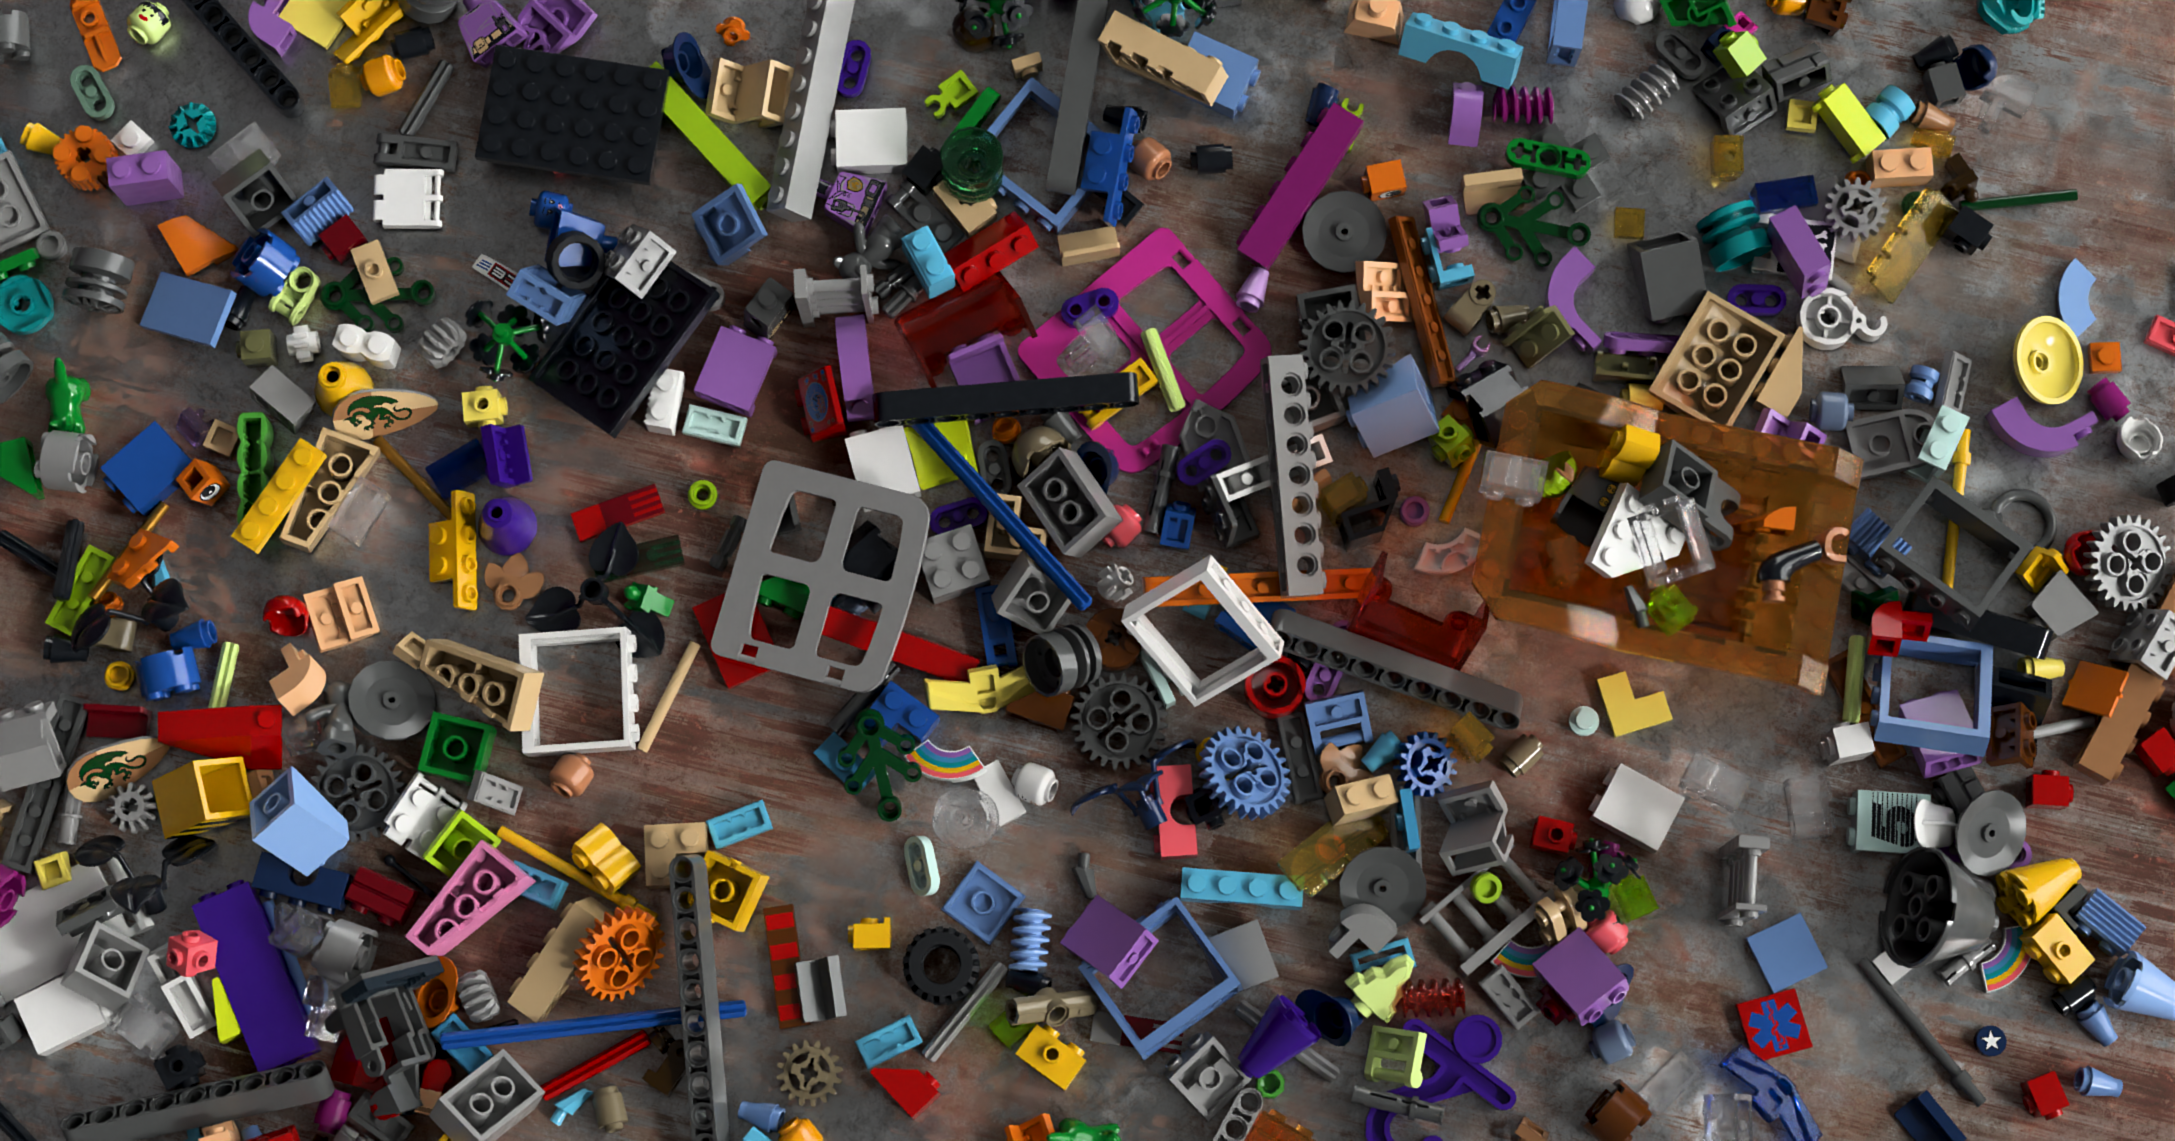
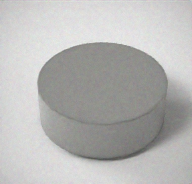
[36,230,68,261]

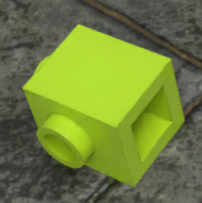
[1713,31,1767,79]

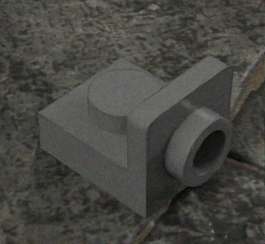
[2048,883,2088,931]

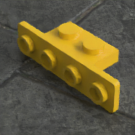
[333,0,404,65]
[428,490,478,611]

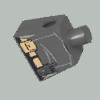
[744,277,797,340]

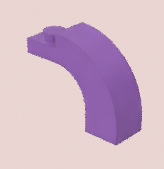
[1545,246,1602,355]
[835,314,874,422]
[1985,397,2098,458]

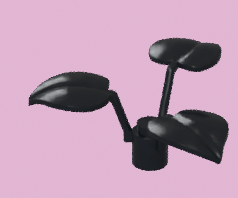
[525,522,665,658]
[71,554,189,653]
[73,835,217,915]

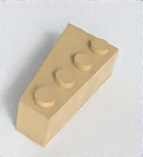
[1098,10,1228,107]
[280,427,381,553]
[419,639,544,732]
[507,897,614,1023]

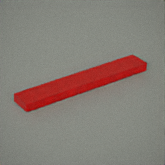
[800,605,980,682]

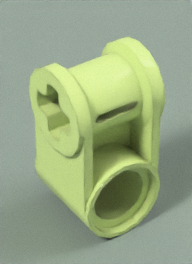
[268,267,321,326]

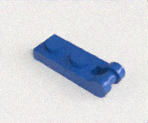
[975,584,1018,668]

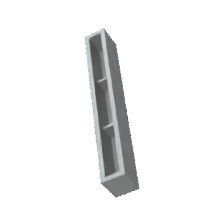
[766,0,855,222]

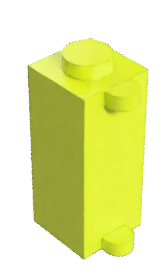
[1811,83,1887,164]

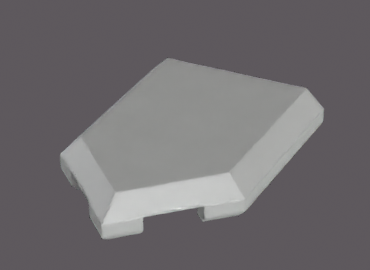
[1785,175,1862,265]
[1179,399,1251,492]

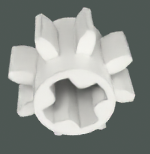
[286,325,321,363]
[1097,564,1134,602]

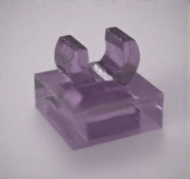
[175,407,214,449]

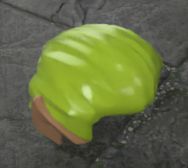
[1527,451,1578,498]

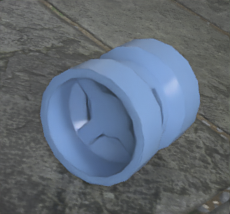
[1904,365,1940,404]

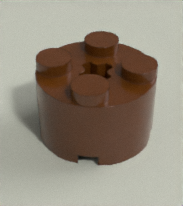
[1085,608,1142,673]
[1580,1079,1652,1141]

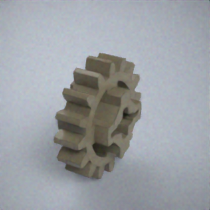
[776,1040,843,1107]

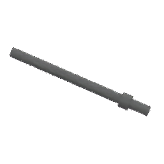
[1857,957,1987,1107]

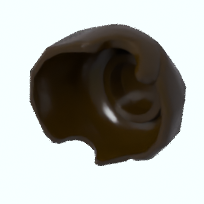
[952,5,998,53]

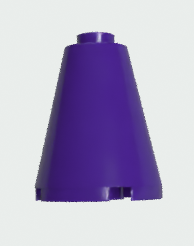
[477,497,537,556]
[1238,994,1322,1079]

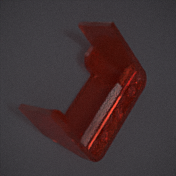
[894,271,1038,388]
[1346,551,1492,671]

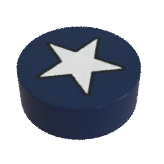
[1974,1026,2007,1057]

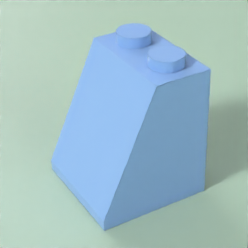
[1346,354,1440,458]
[249,766,349,877]

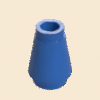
[170,619,218,651]

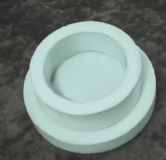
[1569,706,1599,736]

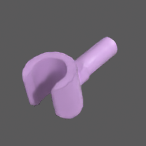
[1454,335,1491,373]

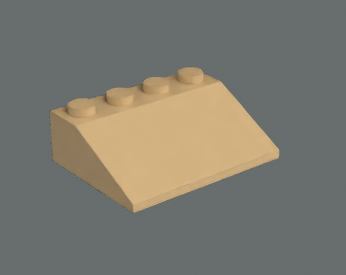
[1648,291,1786,443]

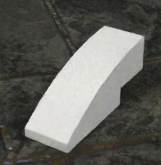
[147,943,216,1039]

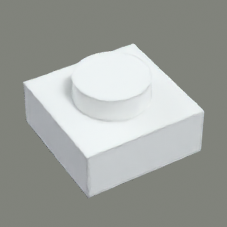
[110,120,154,155]

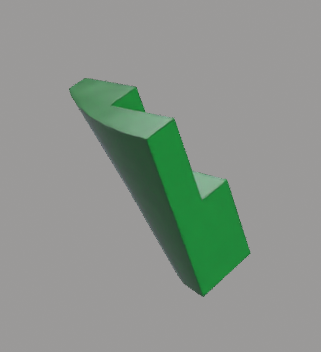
[1659,0,1737,27]

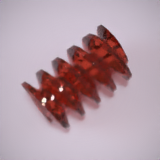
[1401,977,1465,1019]

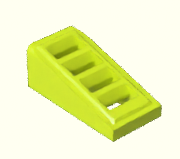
[212,977,244,1044]

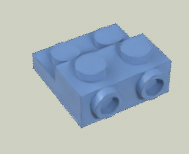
[691,183,768,266]

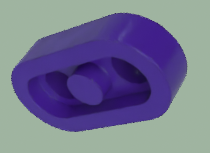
[837,40,872,98]
[1726,284,1787,316]
[1061,288,1119,328]
[1176,439,1232,486]
[930,497,988,535]

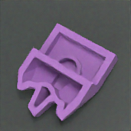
[518,0,598,54]

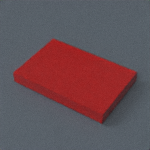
[692,592,774,690]

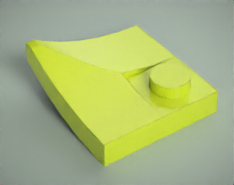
[904,420,978,490]

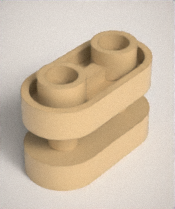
[1534,886,1588,947]

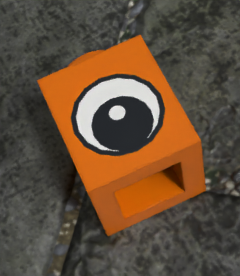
[1360,159,1407,201]
[175,458,231,507]

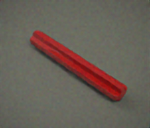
[540,1030,651,1101]

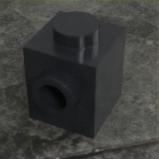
[902,145,948,197]
[1942,205,1994,255]

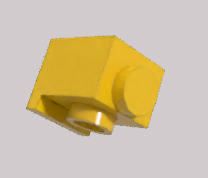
[848,917,892,951]

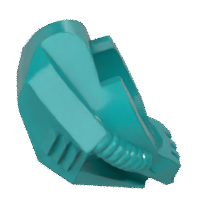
[1976,0,2045,35]

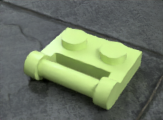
[1364,1025,1427,1088]

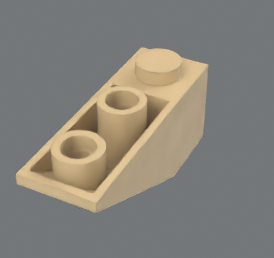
[1751,326,1803,418]

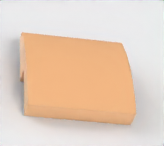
[1355,261,1413,322]
[302,576,380,653]

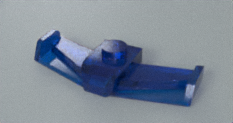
[1718,1044,1823,1141]

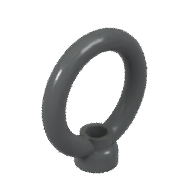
[1982,489,2057,558]

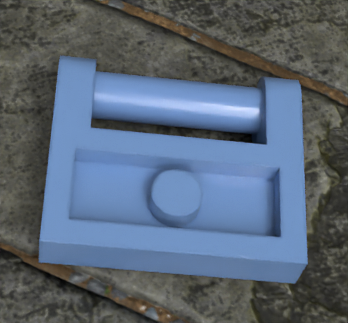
[1303,689,1373,755]

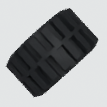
[903,926,980,1005]

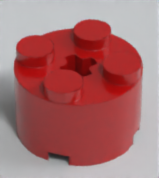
[1244,655,1306,719]

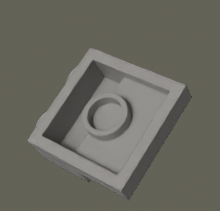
[1163,1031,1252,1122]

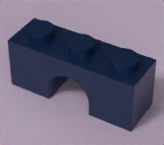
[251,851,354,915]

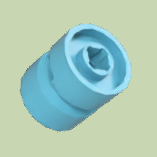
[1865,85,1916,141]

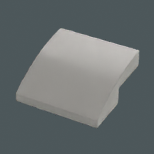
[1202,919,1279,992]

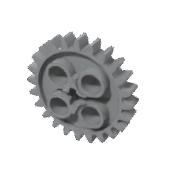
[2083,515,2173,612]

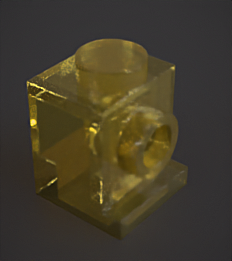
[1710,135,1744,182]

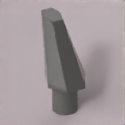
[1623,585,1650,629]
[1072,853,1097,900]

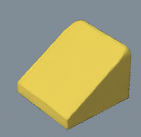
[33,851,72,890]

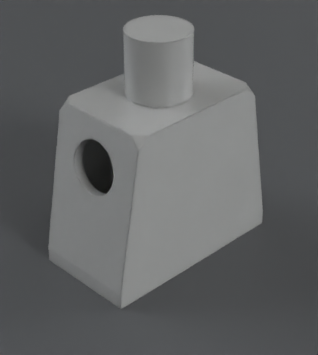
[2024,570,2099,641]

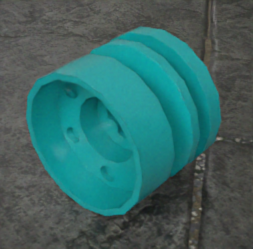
[1695,200,1773,272]

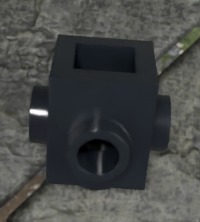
[1184,786,1232,831]
[153,1044,206,1091]

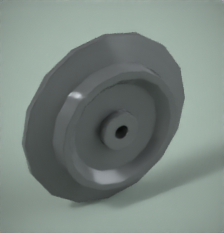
[1302,190,1387,273]
[348,660,436,741]
[1955,789,2026,877]
[1339,847,1426,927]

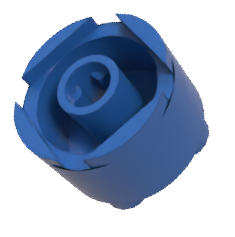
[230,228,300,297]
[133,647,202,702]

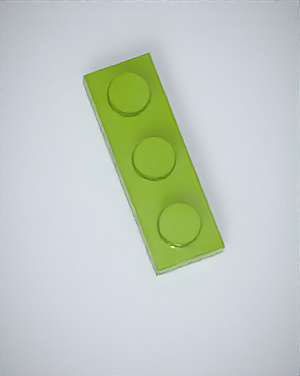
[45,544,116,636]

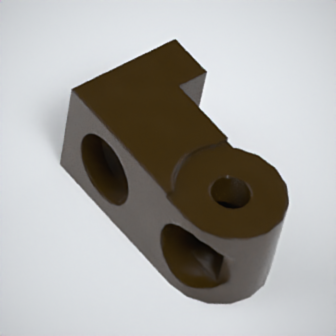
[642,1039,686,1097]

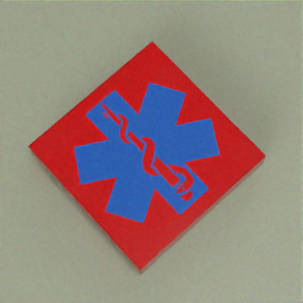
[1735,988,1813,1064]

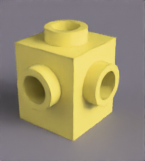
[461,386,508,430]

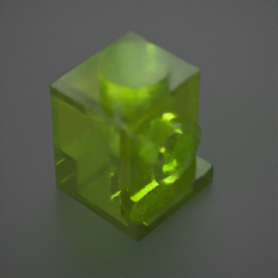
[1647,584,1699,637]

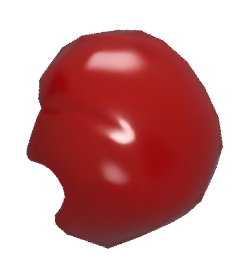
[2063,530,2096,576]
[263,595,309,637]

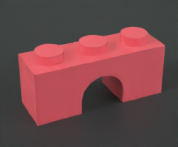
[1149,764,1198,860]

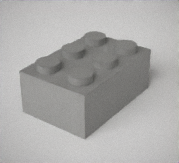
[1017,447,1123,558]
[429,1049,545,1141]

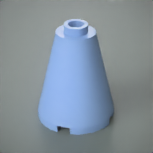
[2103,950,2175,1021]

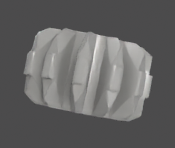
[417,317,467,369]
[106,782,158,834]
[457,969,500,1023]

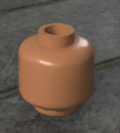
[1128,137,1172,181]
[549,753,594,799]

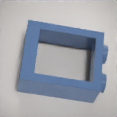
[1546,0,1588,67]
[506,264,589,326]

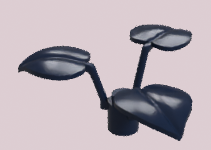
[1070,739,1197,830]

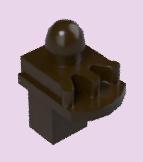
[1940,153,1979,203]

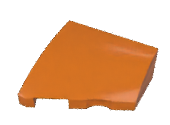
[157,215,238,277]
[1731,507,1796,538]

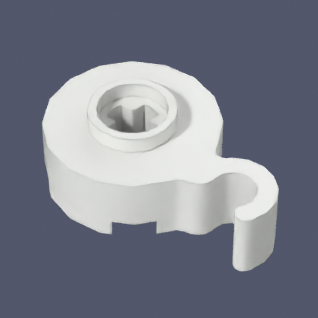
[1796,288,1888,350]

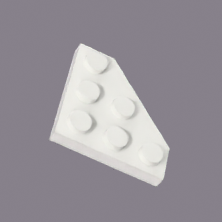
[1584,483,1688,578]

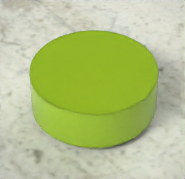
[1470,872,1502,904]

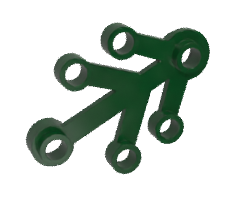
[1477,185,1591,267]
[320,257,436,334]
[838,709,922,822]

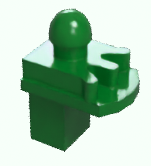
[623,582,675,617]

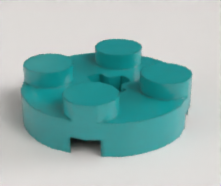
[0,275,54,335]

